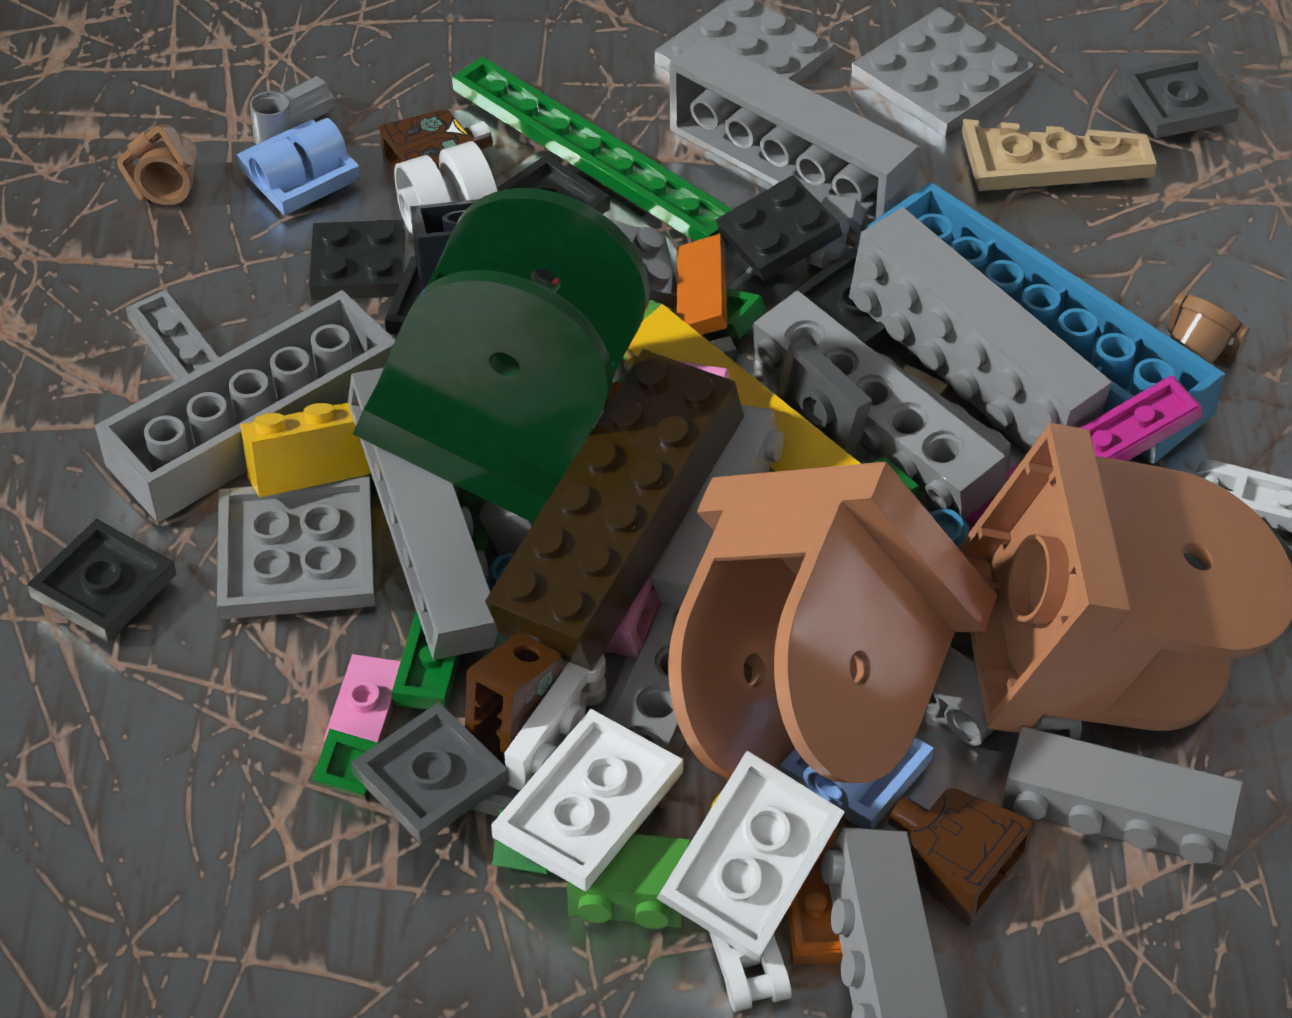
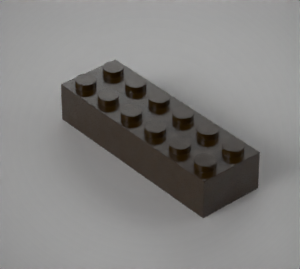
[485,349,744,671]

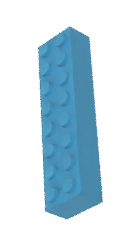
[867,182,1225,464]

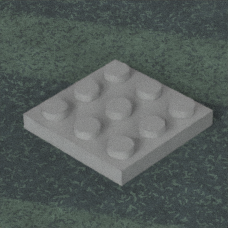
[655,0,835,84]
[851,7,1035,137]
[217,477,376,619]

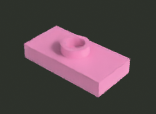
[324,654,401,743]

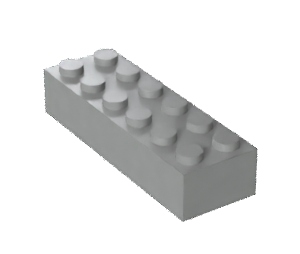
[669,36,919,230]
[849,207,1112,454]
[95,290,396,523]

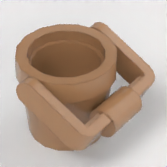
[117,124,198,205]
[1167,292,1250,365]

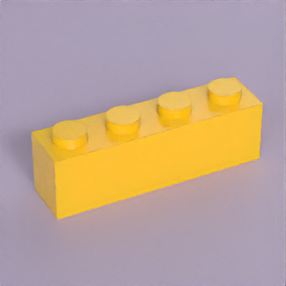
[240,403,371,498]

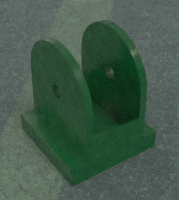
[353,188,650,523]

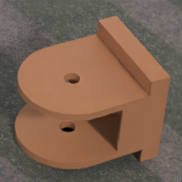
[958,423,1292,733]
[668,462,998,783]

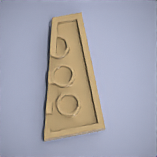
[962,119,1157,191]

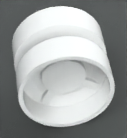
[394,141,497,238]

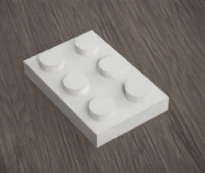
[491,709,683,892]
[657,751,845,961]

